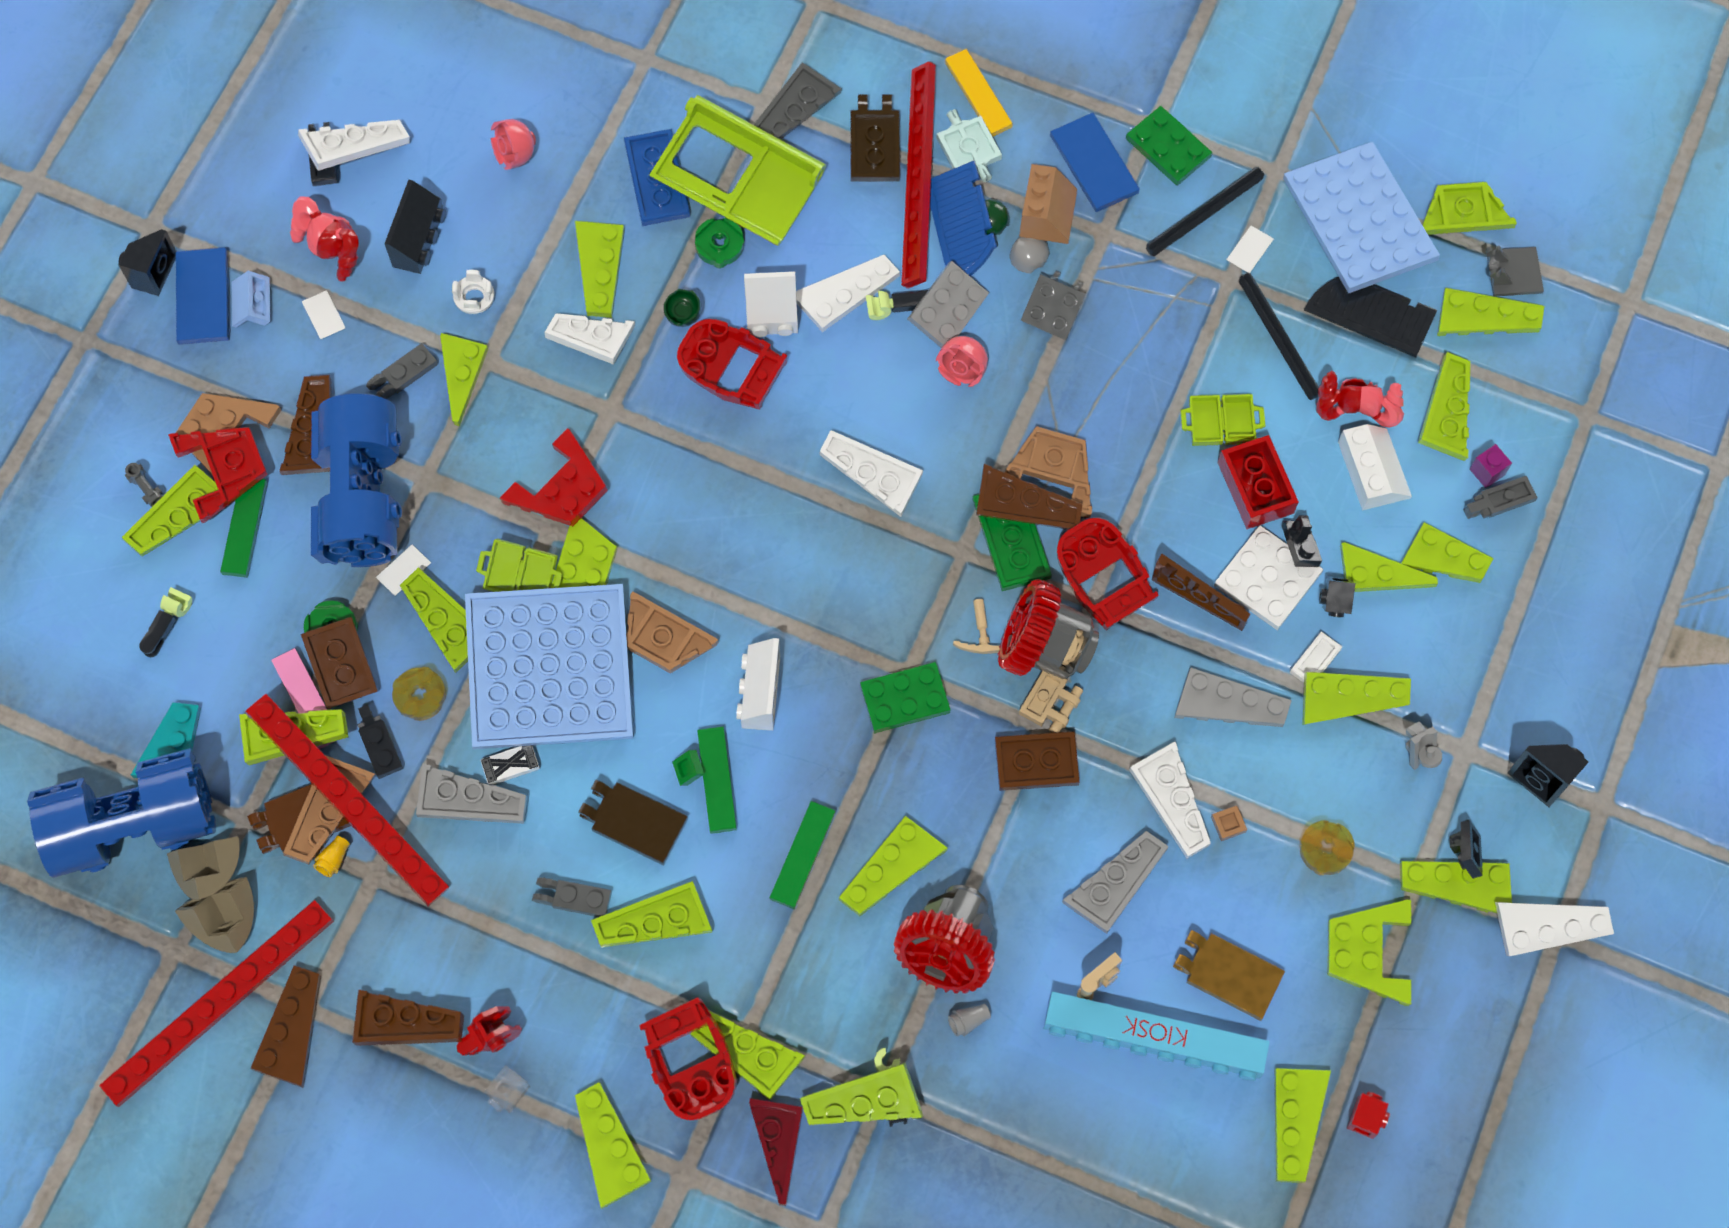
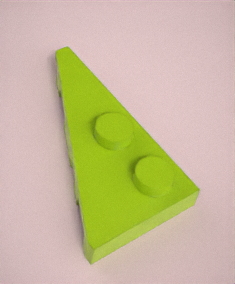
[1340,542,1438,592]

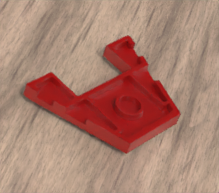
[168,427,268,523]
[500,428,608,526]

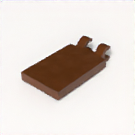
[247,784,351,854]

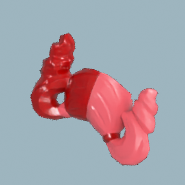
[290,196,359,282]
[1316,371,1404,428]

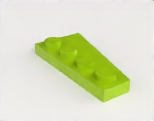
[1418,352,1471,461]
[839,816,948,916]
[1400,861,1512,913]
[689,1011,805,1100]
[1274,1068,1331,1183]
[575,1082,651,1209]

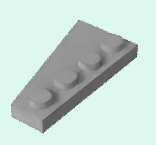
[1174,668,1292,727]
[416,763,527,824]
[1062,831,1169,934]

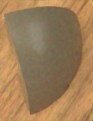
[167,836,240,900]
[175,877,254,953]

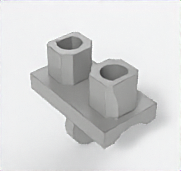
[1406,722,1442,770]

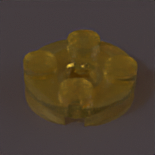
[392,667,446,721]
[1299,820,1355,876]

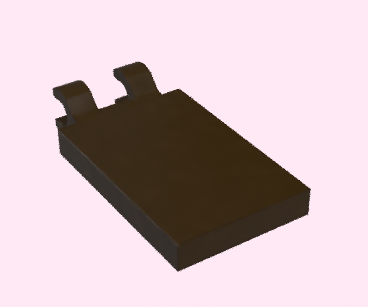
[851,94,900,182]
[578,780,688,866]

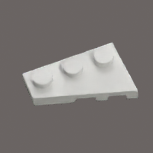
[545,313,635,364]

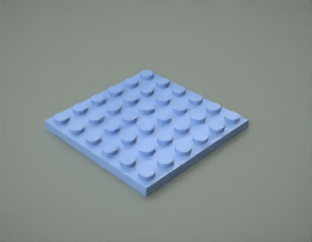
[465,584,633,749]

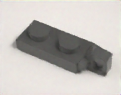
[1463,476,1538,519]

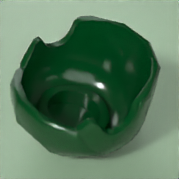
[985,199,1010,235]
[663,289,701,327]

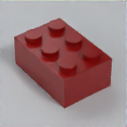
[1217,435,1299,529]

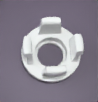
[452,270,494,314]

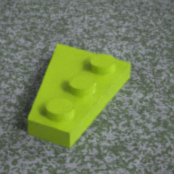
[1401,522,1494,583]

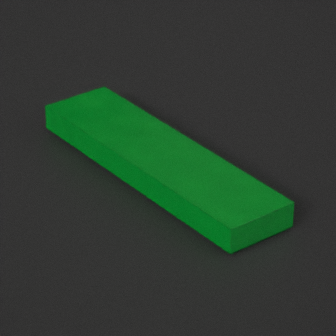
[220,479,267,578]
[697,726,737,834]
[769,801,836,910]

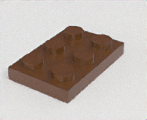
[301,617,378,709]
[995,732,1080,791]

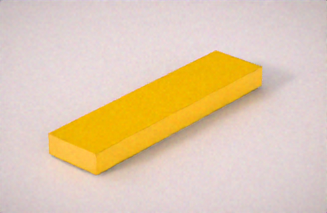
[945,49,1013,137]

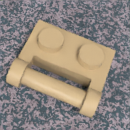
[1077,952,1122,1000]

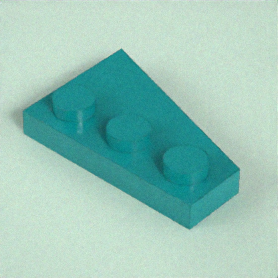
[131,702,201,779]

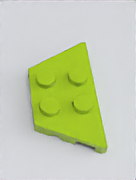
[1422,182,1517,235]
[551,518,617,588]

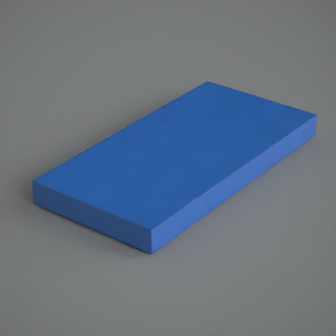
[1050,113,1140,212]
[624,129,690,226]
[176,247,229,345]

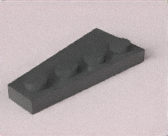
[754,62,842,139]

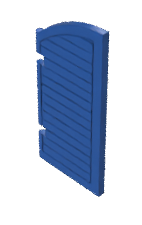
[930,161,997,276]

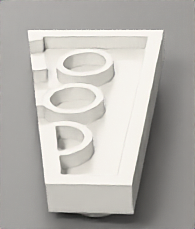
[796,255,900,332]
[1495,902,1614,956]

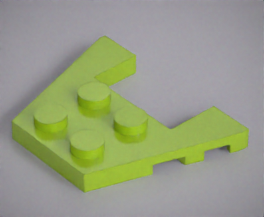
[1327,900,1411,1006]

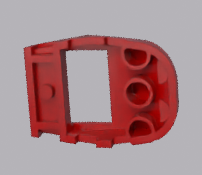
[677,319,787,410]
[1057,518,1159,630]
[639,997,737,1120]

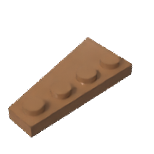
[283,755,375,865]

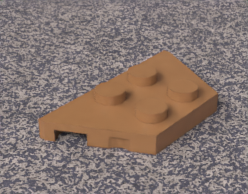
[626,591,719,674]

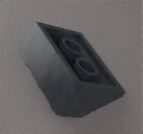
[384,179,446,274]
[1507,744,1589,807]

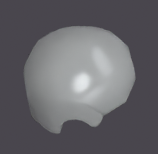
[1009,237,1050,273]

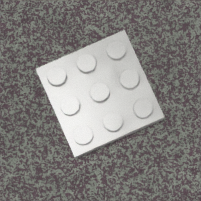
[1214,525,1323,631]

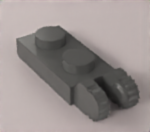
[366,343,438,399]
[532,877,612,917]

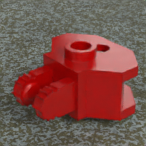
[456,1006,522,1056]

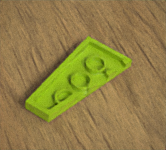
[575,221,625,318]
[1437,288,1545,336]
[122,465,218,557]
[400,567,468,673]
[1302,672,1411,725]
[239,710,349,766]
[591,881,713,948]
[800,1063,923,1125]

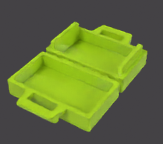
[1180,394,1266,446]
[476,538,562,592]

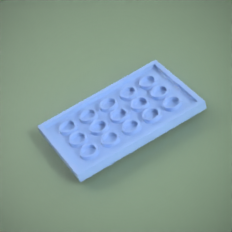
[1283,141,1440,294]

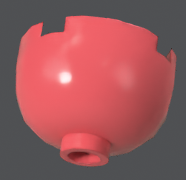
[491,119,536,170]
[936,336,988,387]

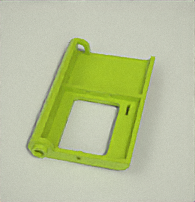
[649,95,826,246]

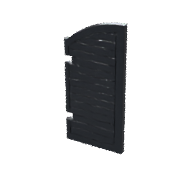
[1304,277,1437,358]

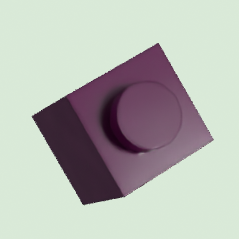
[1469,444,1512,488]

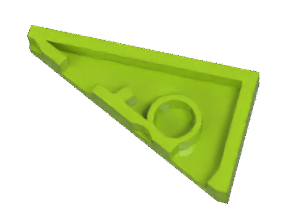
[440,333,488,426]

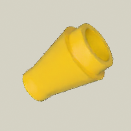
[313,836,350,877]

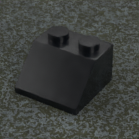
[118,229,177,296]

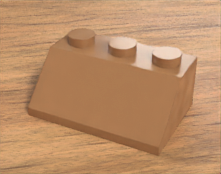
[1019,164,1077,244]

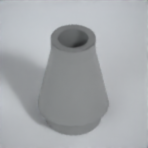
[948,1003,991,1036]

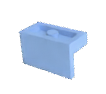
[232,271,270,328]

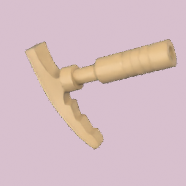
[953,599,1000,654]

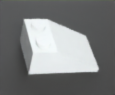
[744,272,798,337]

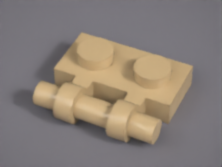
[1019,671,1083,733]

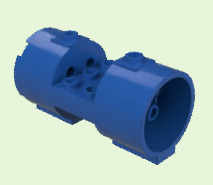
[311,394,402,567]
[27,748,216,878]

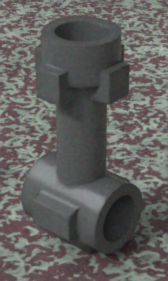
[125,463,163,507]

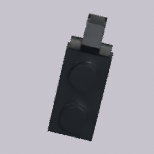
[357,704,403,779]

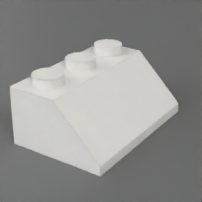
[1338,424,1412,511]
[736,638,780,731]

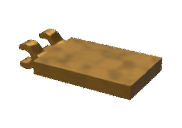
[1173,930,1285,1021]

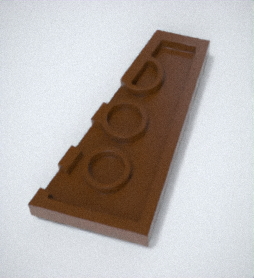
[279,375,331,475]
[976,464,1082,530]
[1152,554,1250,631]
[250,965,321,1088]
[353,989,464,1046]

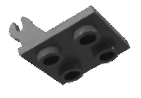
[1486,246,1544,297]
[1021,271,1086,340]

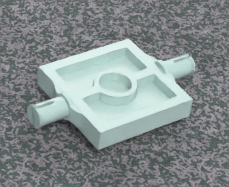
[937,110,1002,182]

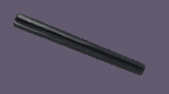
[1146,167,1264,256]
[1239,273,1319,400]

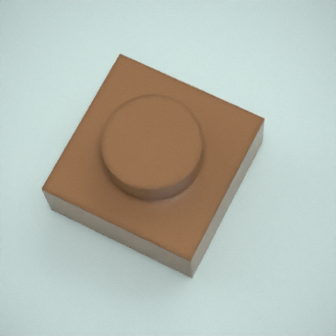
[1211,806,1247,841]

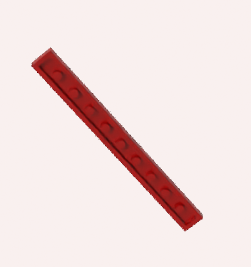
[901,61,936,289]
[245,694,449,907]
[99,900,334,1108]

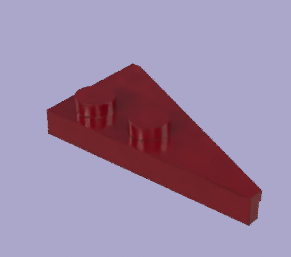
[749,1098,803,1206]

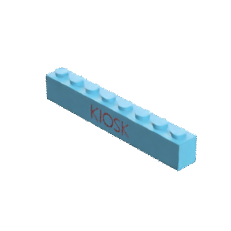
[1044,992,1270,1081]

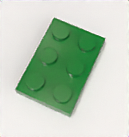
[1126,105,1213,186]
[860,662,951,734]

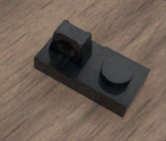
[1282,515,1322,567]
[1449,819,1483,879]

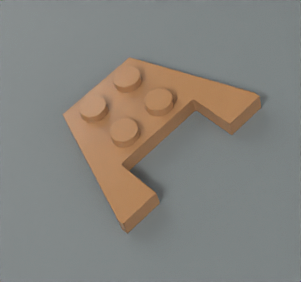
[176,393,282,476]
[1005,426,1092,519]

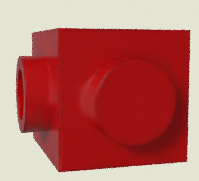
[1347,1092,1390,1139]

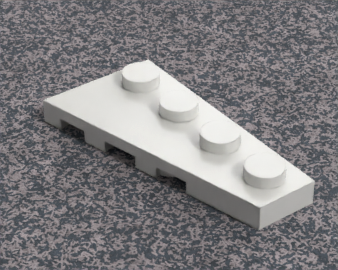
[298,120,410,170]
[820,430,923,517]
[1129,742,1211,859]

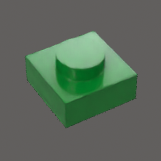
[672,750,704,786]

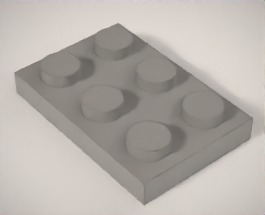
[907,261,989,348]

